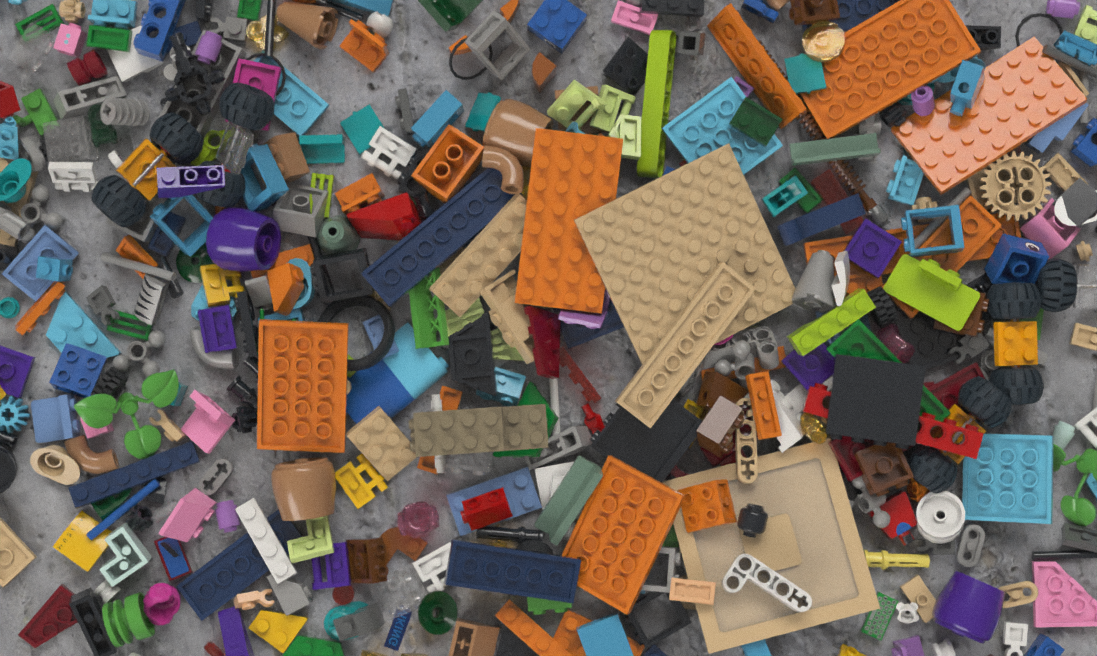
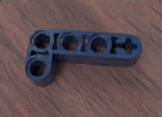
[777,193,866,246]

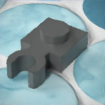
[86,285,120,326]
[948,333,990,364]
[917,535,955,555]

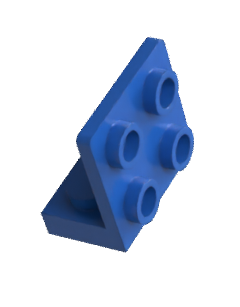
[49,343,107,398]

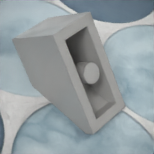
[244,275,273,311]
[267,574,313,616]

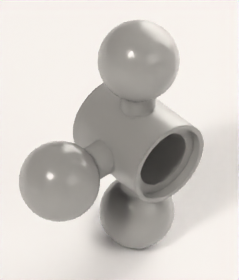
[19,185,62,243]
[112,330,166,377]
[714,340,755,390]
[852,476,890,528]

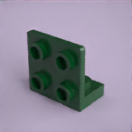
[418,0,483,32]

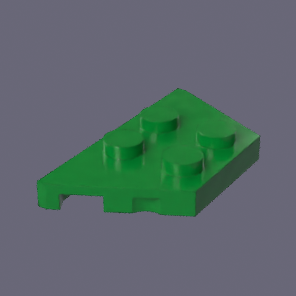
[493,381,559,458]
[283,635,344,656]

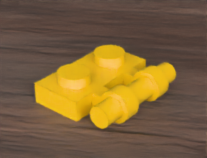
[200,264,245,307]
[335,453,388,509]

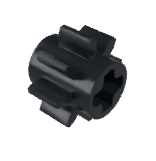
[880,101,907,127]
[231,406,257,434]
[126,504,154,533]

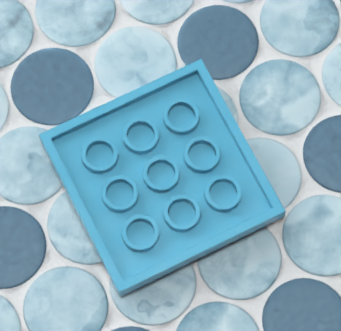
[662,77,783,175]
[962,434,1054,524]

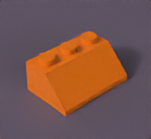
[411,124,484,203]

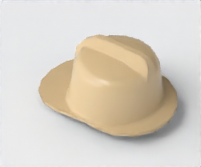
[30,445,80,485]

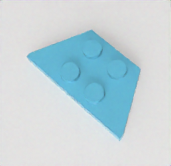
[46,292,121,358]

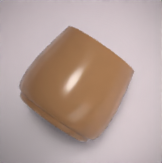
[482,99,554,168]
[271,457,336,521]

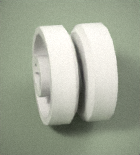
[916,491,965,544]

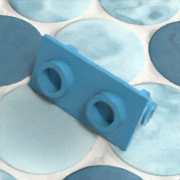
[1053,30,1097,66]

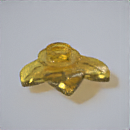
[246,14,289,52]

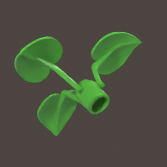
[74,369,179,459]
[1053,444,1097,527]

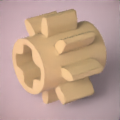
[59,0,86,23]
[911,197,938,222]

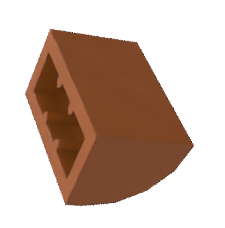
[532,52,556,93]

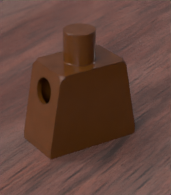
[697,372,748,420]

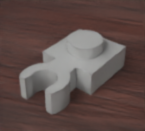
[209,17,249,42]

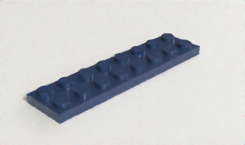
[361,168,523,307]

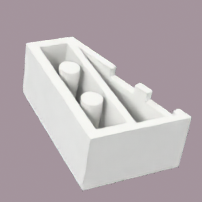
[745,379,809,453]

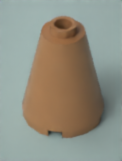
[276,2,338,50]

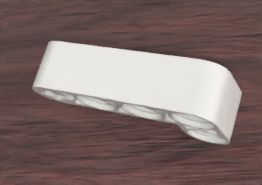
[722,554,812,612]

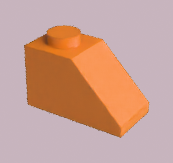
[267,263,304,316]

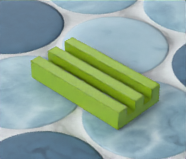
[309,173,334,218]

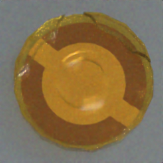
[802,21,845,62]

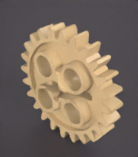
[979,151,1052,222]

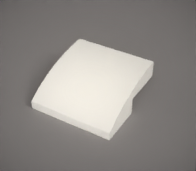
[107,26,164,82]
[832,251,850,306]
[535,461,575,510]

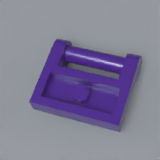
[312,542,351,590]

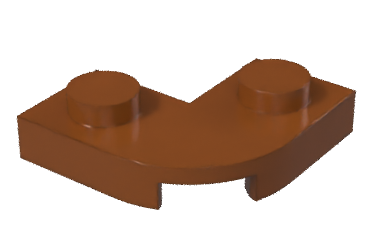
[380,527,428,565]

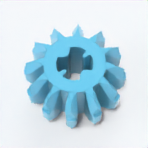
[0,396,31,433]

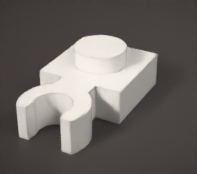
[1003,621,1028,656]

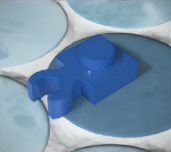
[741,0,779,23]

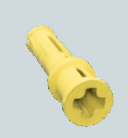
[863,550,930,570]

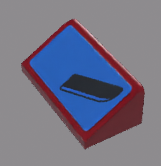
[154,537,193,581]

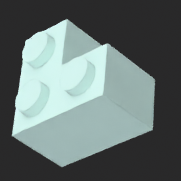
[99,523,152,587]

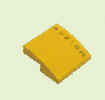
[53,510,112,572]

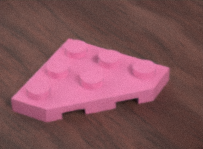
[1032,561,1097,628]

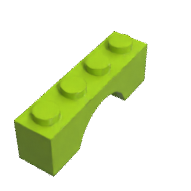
[786,288,876,356]

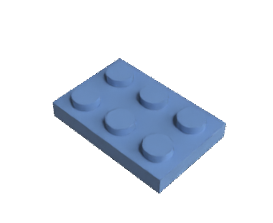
[2,225,79,301]

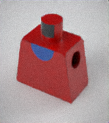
[867,490,917,546]

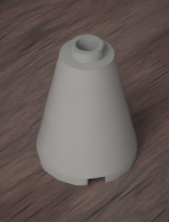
[792,250,835,313]

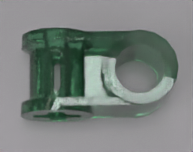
[88,104,118,148]

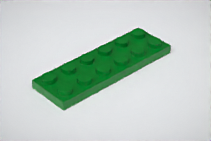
[826,319,951,432]

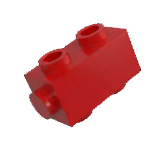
[460,487,513,531]

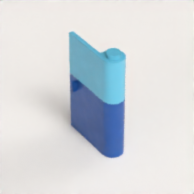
[346,322,449,424]

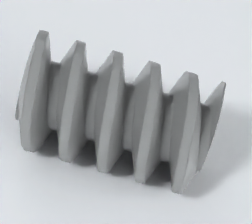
[100,97,150,126]

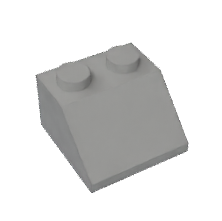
[273,183,329,237]

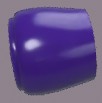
[206,207,281,271]
[932,570,1006,643]

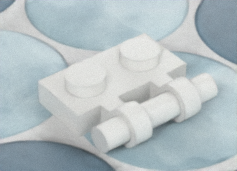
[361,126,416,180]
[48,162,98,192]
[412,541,451,593]

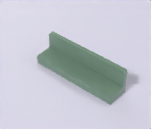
[789,133,881,166]
[534,456,603,546]

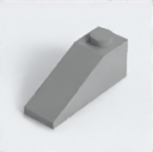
[53,76,126,120]
[524,426,592,470]

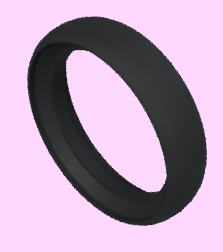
[318,295,395,371]

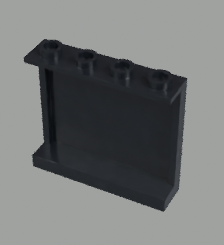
[824,354,926,449]
[590,399,703,483]

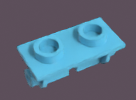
[0,117,19,160]

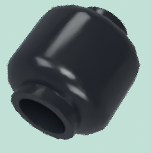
[737,503,768,538]

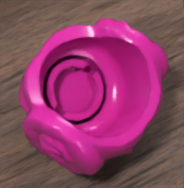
[143,583,181,626]

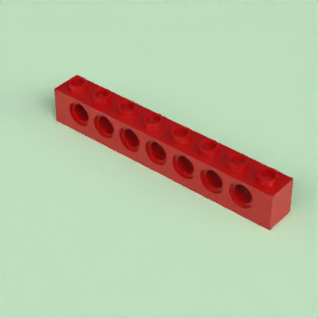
[802,383,983,459]

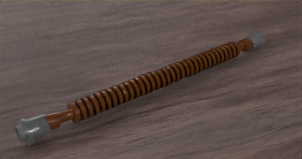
[737,10,891,228]

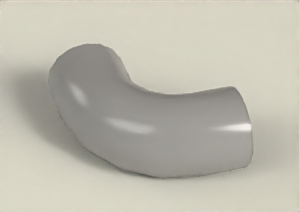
[190,326,239,369]

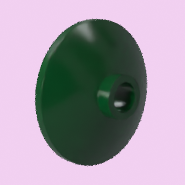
[176,242,215,283]
[418,591,458,635]

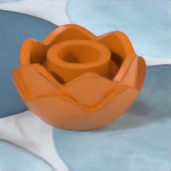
[907,478,930,502]

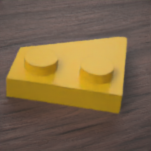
[249,609,309,653]

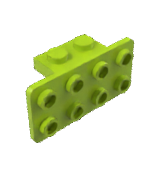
[883,254,980,331]

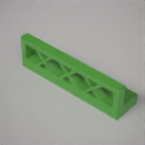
[409,267,449,349]

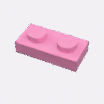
[611,0,658,35]

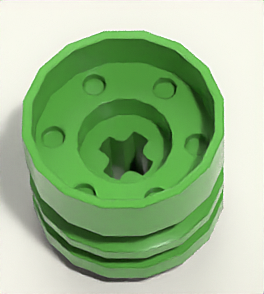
[102,592,155,648]

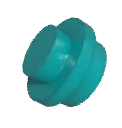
[0,297,20,319]

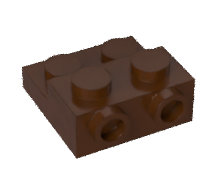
[789,0,840,26]
[933,292,989,338]
[854,442,914,497]
[346,537,389,584]

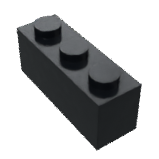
[69,587,118,656]

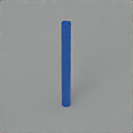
[86,479,160,540]

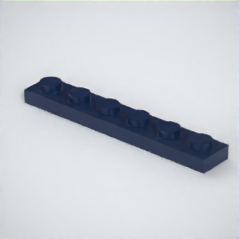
[68,441,200,509]

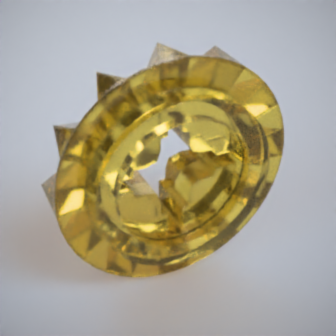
[800,412,827,444]

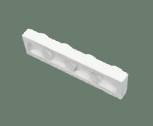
[235,498,298,584]

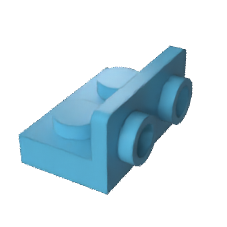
[88,0,138,30]
[476,367,526,407]

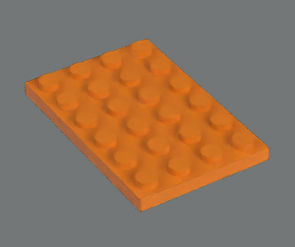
[257,319,349,453]
[561,455,686,615]

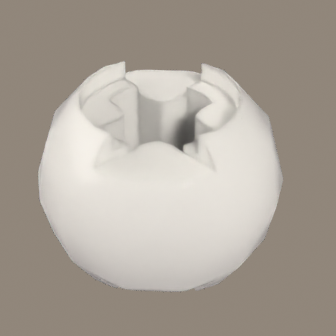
[366,11,393,38]

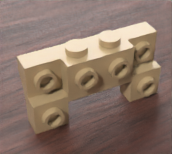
[479,269,561,364]

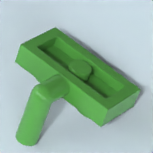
[13,88,62,137]

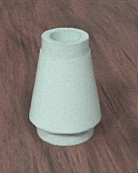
[1052,420,1076,450]

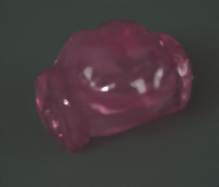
[876,323,915,363]
[397,501,440,539]

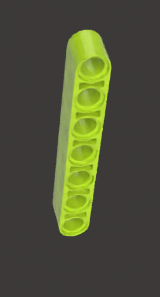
[637,30,676,178]

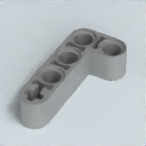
[701,326,779,370]

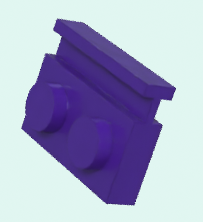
[197,304,237,353]

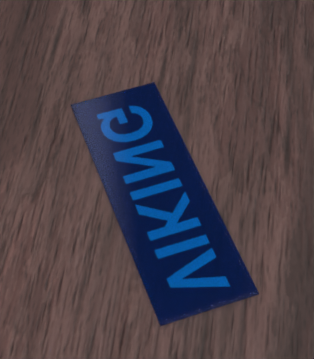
[384,603,414,651]

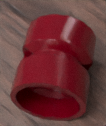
[67,49,108,86]

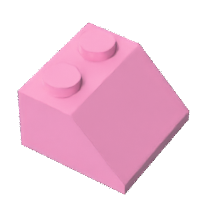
[1020,198,1081,259]
[159,488,217,542]

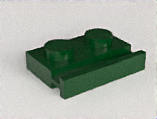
[729,97,783,147]

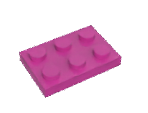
[225,58,282,131]

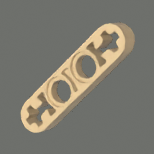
[735,398,758,484]

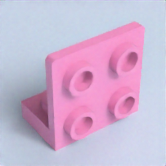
[181,390,235,454]

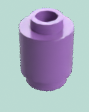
[1046,0,1080,19]
[195,31,223,65]
[911,85,935,116]
[215,500,241,533]

